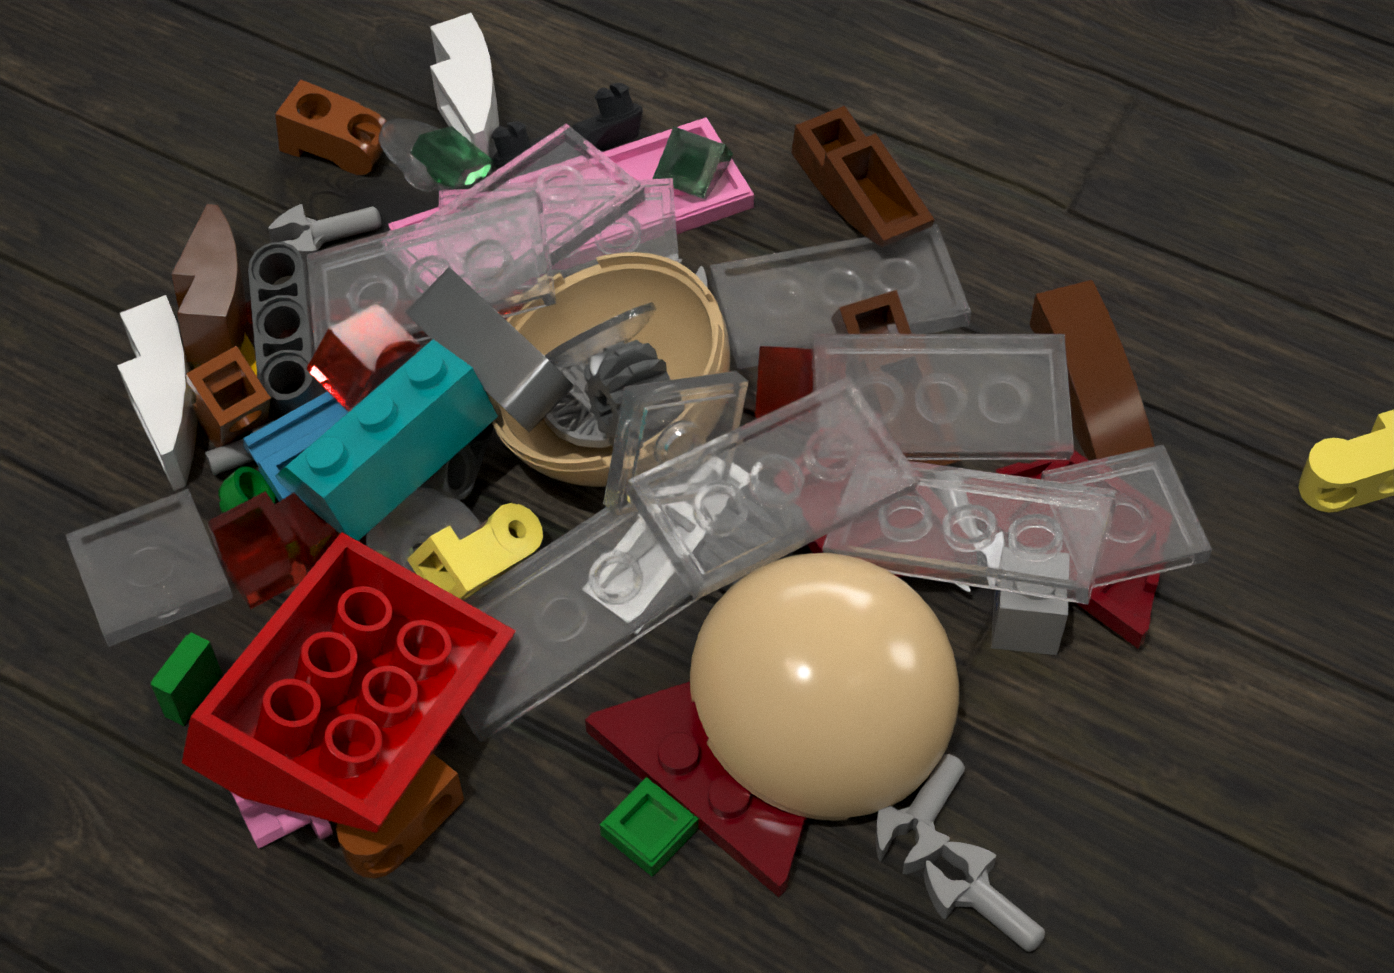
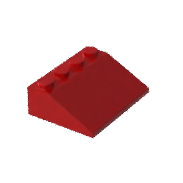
[182,532,516,833]

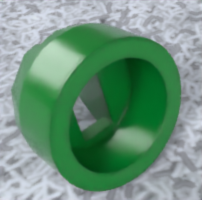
[218,467,275,523]

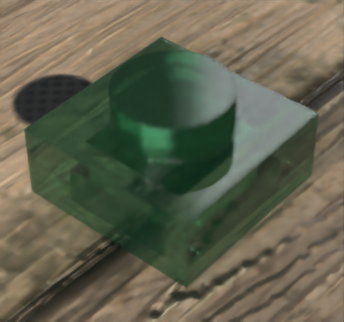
[410,126,494,189]

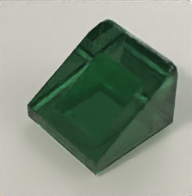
[652,126,733,200]

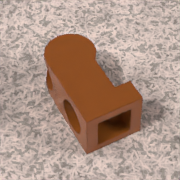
[275,80,393,175]
[186,346,271,448]
[336,753,464,878]

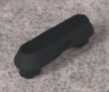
[491,83,643,182]

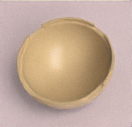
[486,252,730,487]
[690,553,959,821]

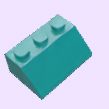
[275,339,498,541]

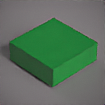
[151,632,223,727]
[600,777,699,877]

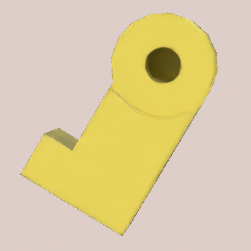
[1298,409,1394,513]
[407,503,543,601]

